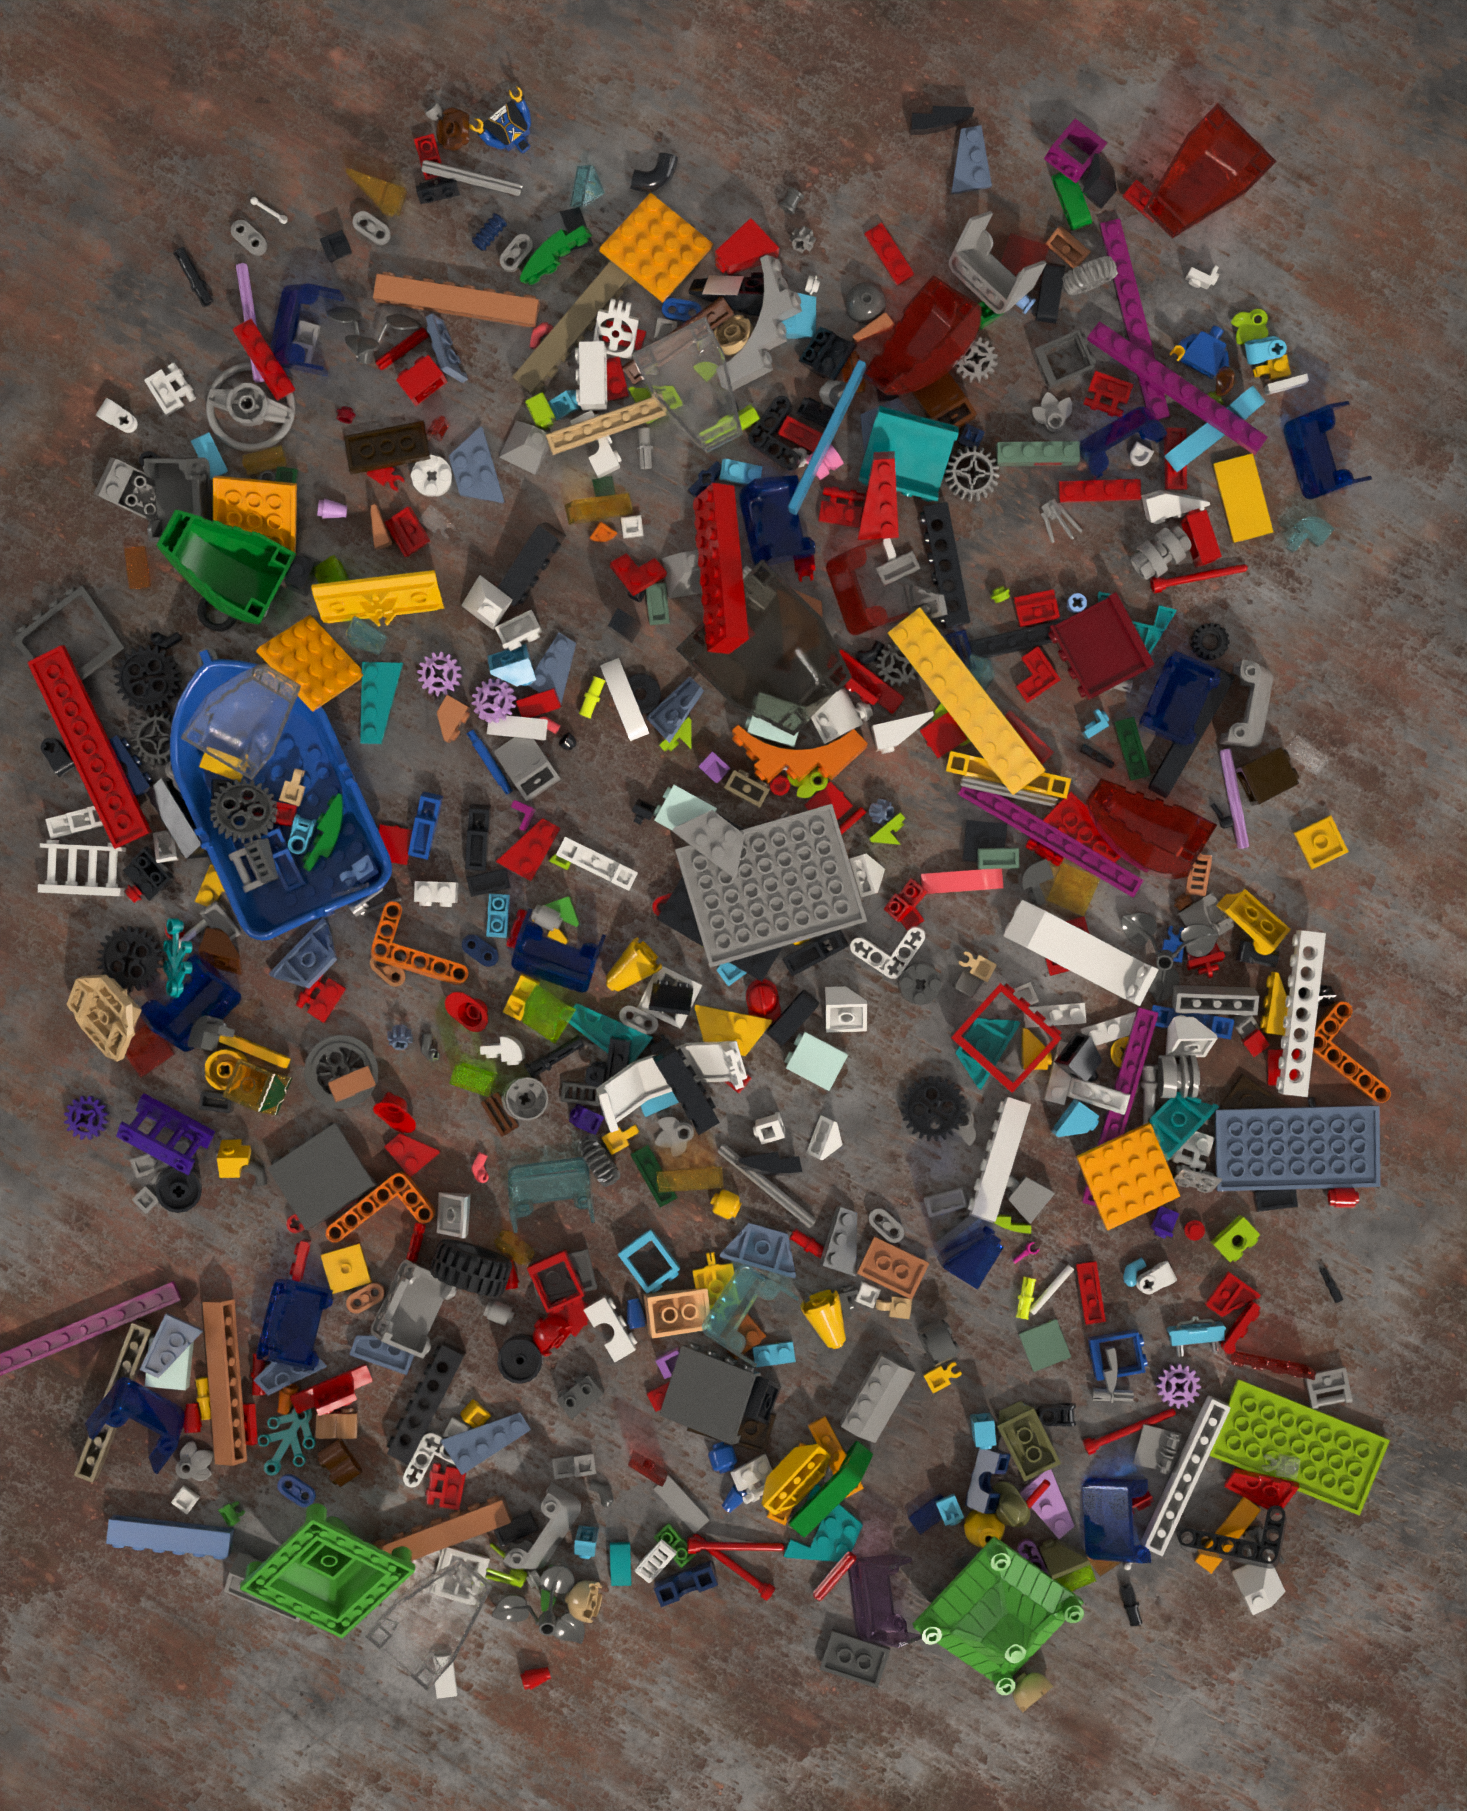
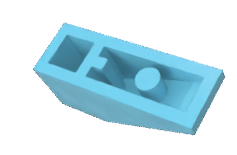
[574,1525,599,1559]

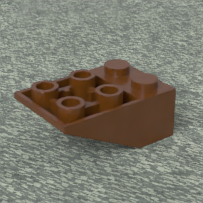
[909,366,977,429]

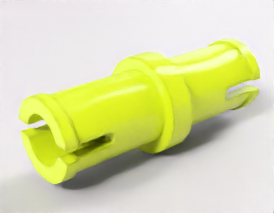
[578,676,606,719]
[1015,1277,1036,1320]

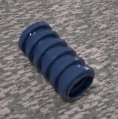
[471,213,507,252]

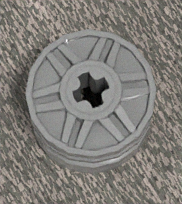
[1157,1055,1200,1098]
[501,1077,549,1121]

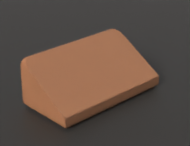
[1045,226,1091,269]

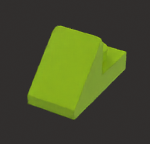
[659,717,692,752]
[868,813,906,845]

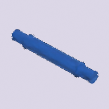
[467,729,513,795]

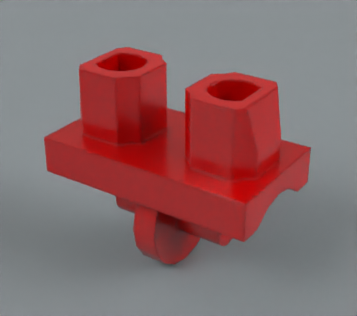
[1186,943,1225,979]

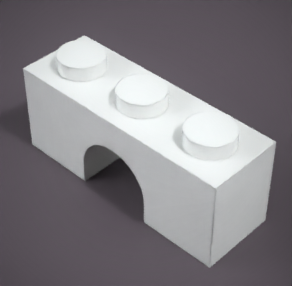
[570,410,622,479]
[584,1294,637,1362]

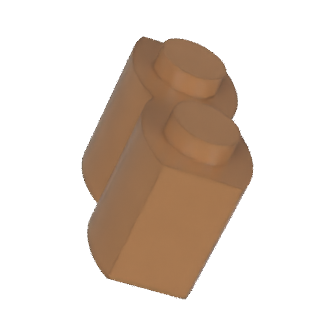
[316,1407,358,1439]

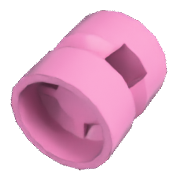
[805,444,844,480]

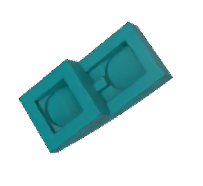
[610,1542,632,1586]

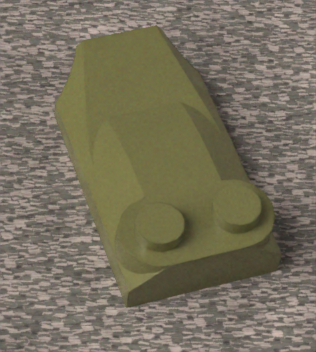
[997,1401,1061,1482]

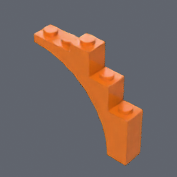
[732,725,868,784]

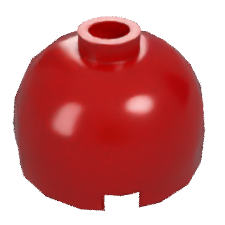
[533,1315,572,1357]

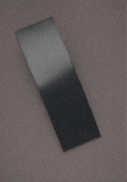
[910,106,974,135]
[608,608,642,643]
[465,804,491,871]
[782,929,849,976]
[735,1151,802,1176]

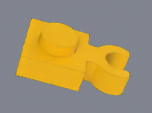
[923,1361,962,1393]

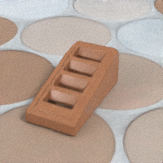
[852,312,895,344]
[371,504,392,550]
[1185,853,1212,896]

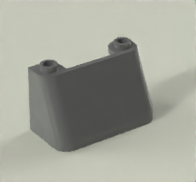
[144,457,212,542]

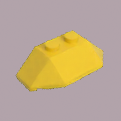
[761,1444,831,1515]

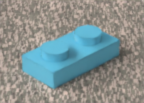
[720,459,762,487]
[753,1340,796,1368]

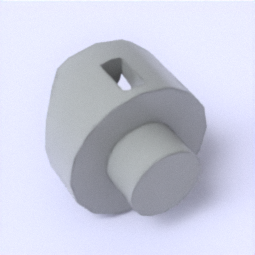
[819,380,847,408]

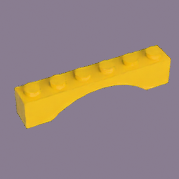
[946,751,1071,799]

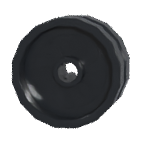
[156,1165,202,1213]
[497,1334,544,1384]

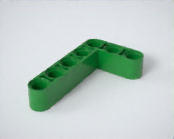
[788,1441,873,1538]

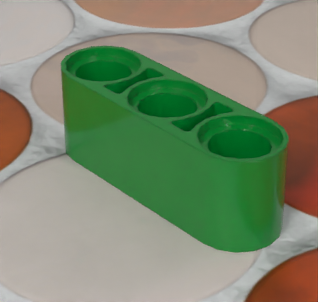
[1051,172,1092,231]

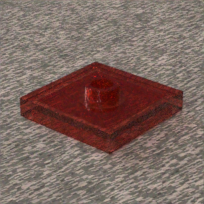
[1001,233,1049,286]
[125,1021,175,1078]
[628,1450,667,1487]

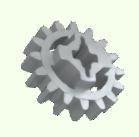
[953,337,998,383]

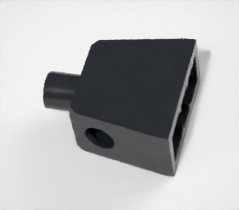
[285,553,322,597]
[1054,1032,1102,1082]

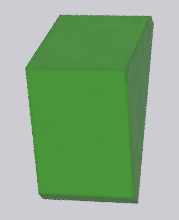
[545,896,580,927]

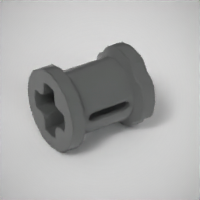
[778,187,804,215]

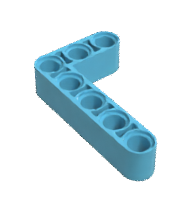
[1164,386,1266,472]

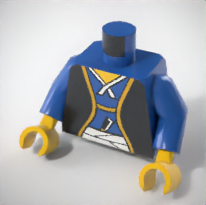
[469,86,531,154]

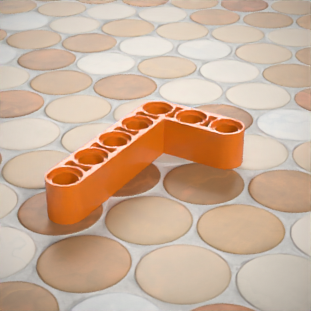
[370,901,469,985]
[1313,1001,1391,1103]
[326,1171,435,1242]

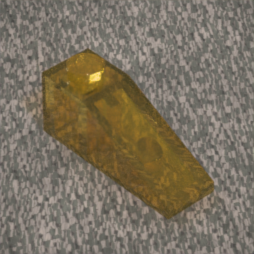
[345,168,407,217]
[565,493,633,525]
[657,1165,724,1192]

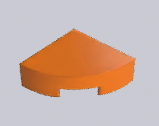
[589,521,618,542]

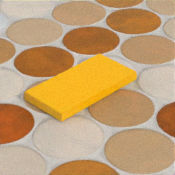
[1212,454,1273,543]

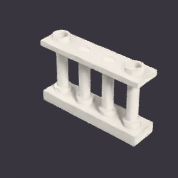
[38,840,126,896]

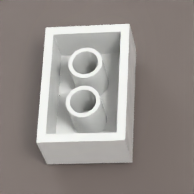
[575,341,607,411]

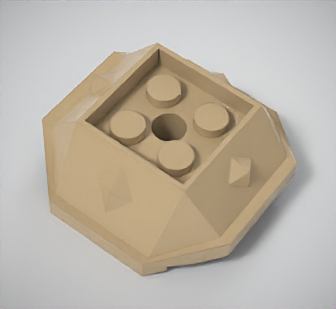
[67,975,142,1062]

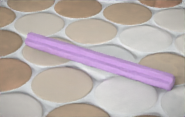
[236,263,264,383]

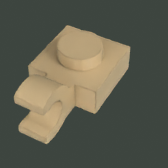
[279,769,306,806]
[875,1295,912,1319]

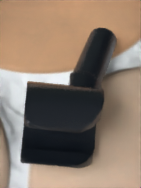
[1210,803,1233,829]

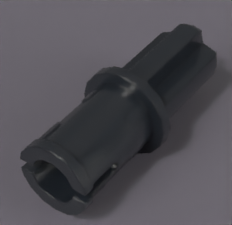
[1121,1584,1142,1626]

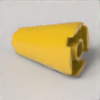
[605,937,662,992]
[800,1290,846,1349]
[964,1510,1005,1548]

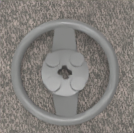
[206,362,296,452]

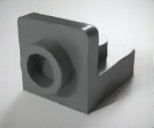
[837,1285,859,1318]

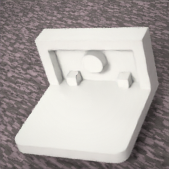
[495,610,542,651]

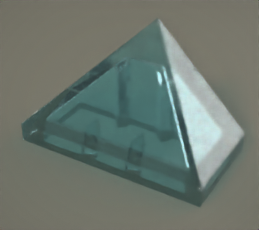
[570,165,605,207]
[345,616,387,655]
[968,654,995,691]

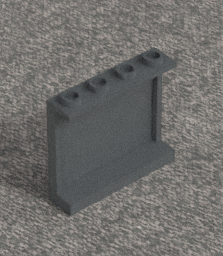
[267,1122,378,1230]
[659,1343,761,1445]

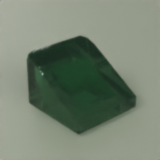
[592,476,616,500]

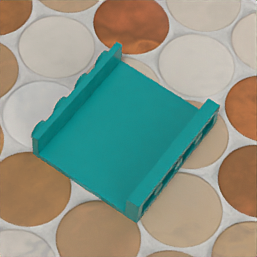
[859,406,959,502]

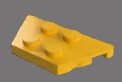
[694,1004,772,1056]

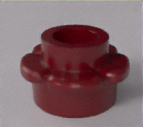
[336,406,356,424]

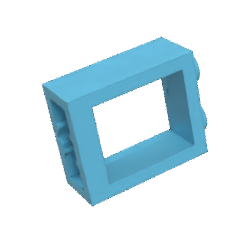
[618,1228,680,1294]

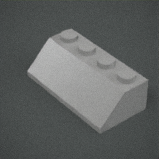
[840,1352,916,1443]
[224,1552,300,1623]

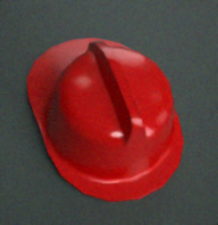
[746,979,781,1027]
[445,992,488,1032]
[373,1092,416,1133]

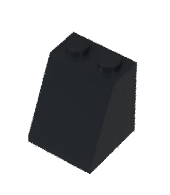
[743,1376,781,1425]

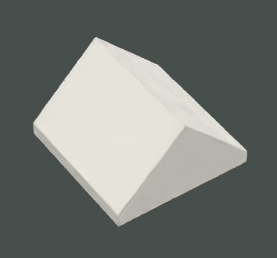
[437,1192,471,1238]

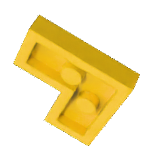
[195,864,225,907]

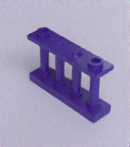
[116,1093,216,1175]

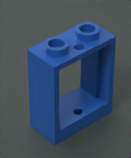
[1088,1329,1148,1381]

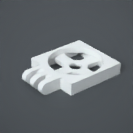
[593,298,639,359]

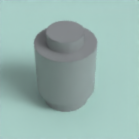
[531,904,563,931]
[483,1300,515,1326]

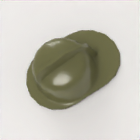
[992,1482,1031,1528]

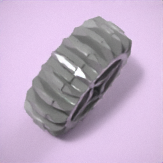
[1062,256,1118,295]
[945,446,1000,502]

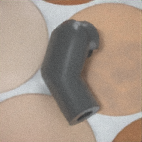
[420,1033,440,1062]
[589,1480,614,1507]

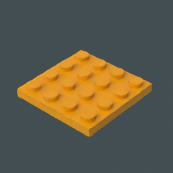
[599,192,714,303]
[213,476,297,564]
[256,615,363,712]
[1076,1122,1180,1230]

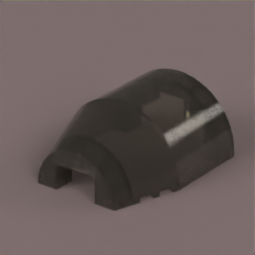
[676,559,852,736]

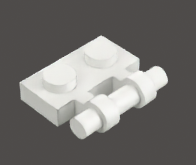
[144,363,196,416]
[1170,1131,1215,1170]
[730,1454,773,1504]

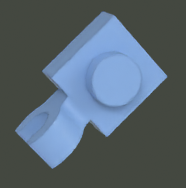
[340,854,379,887]

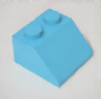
[782,293,816,339]
[1051,1099,1099,1137]

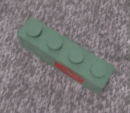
[995,441,1080,466]

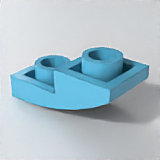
[191,432,228,480]
[486,894,510,938]

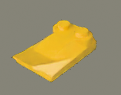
[1216,889,1291,955]

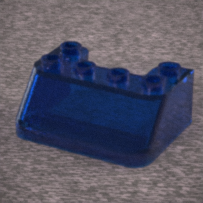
[140,953,241,1052]

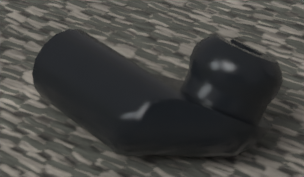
[856,640,884,664]

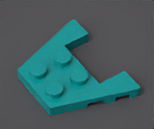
[1097,591,1177,654]
[783,1484,863,1562]

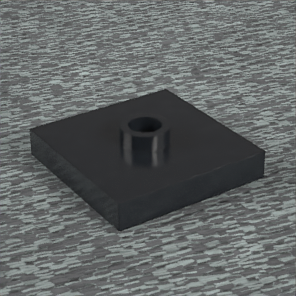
[962,820,1007,862]

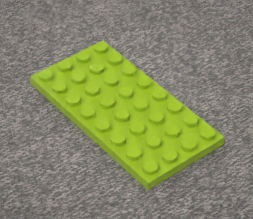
[1209,1378,1390,1516]

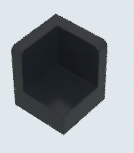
[320,230,352,263]

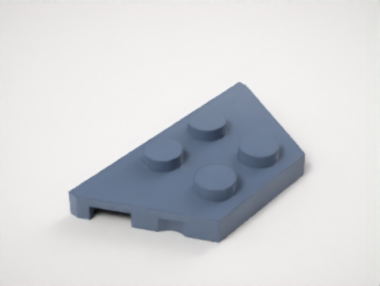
[449,426,505,504]
[269,918,337,989]
[720,1222,796,1278]

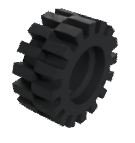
[1190,622,1230,661]

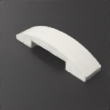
[600,658,649,741]
[556,837,638,891]

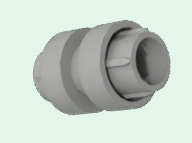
[1130,526,1192,580]

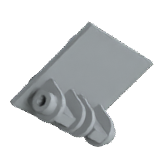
[1178,892,1234,936]
[1173,1164,1222,1193]
[1133,1424,1182,1474]

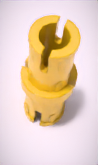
[195,1377,211,1420]

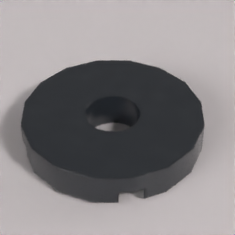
[627,674,661,714]

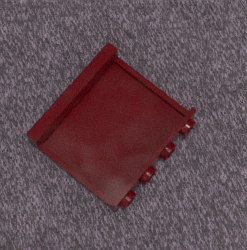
[1048,592,1154,701]

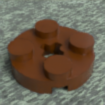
[436,107,470,151]

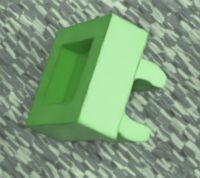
[218,1501,245,1527]

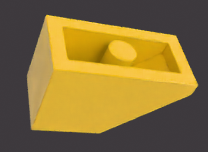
[1021,1028,1052,1070]

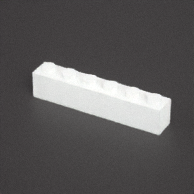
[968,1097,1031,1223]

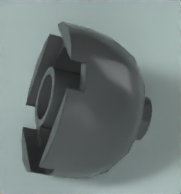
[845,282,886,325]

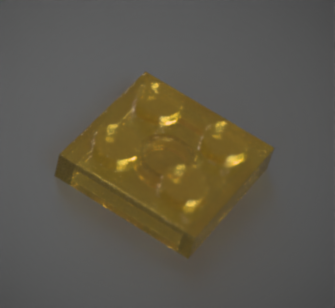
[1046,863,1100,916]

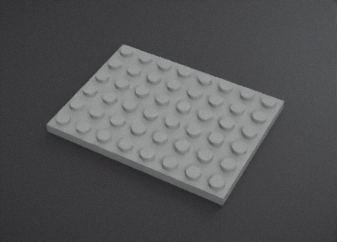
[675,804,867,968]

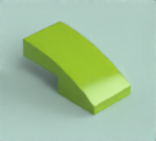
[993,1214,1031,1234]

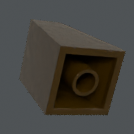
[1235,747,1299,806]

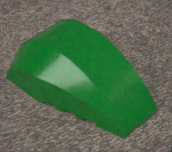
[156,509,296,624]

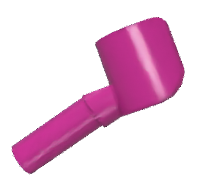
[1013,1242,1040,1264]

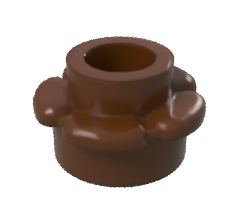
[1174,893,1193,912]

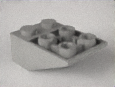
[94,457,157,521]
[494,737,561,802]

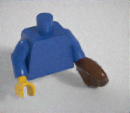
[1169,326,1235,396]

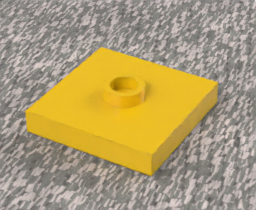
[1293,815,1349,870]
[321,1243,372,1294]

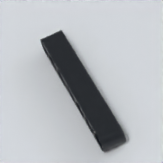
[1148,666,1235,799]

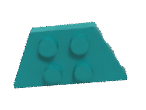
[955,1018,1021,1090]
[1149,1092,1219,1161]

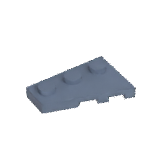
[951,125,992,195]
[426,313,468,383]
[646,677,704,743]
[349,1335,414,1375]

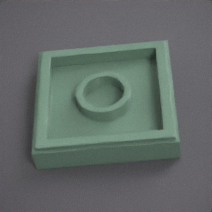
[1018,1318,1071,1372]

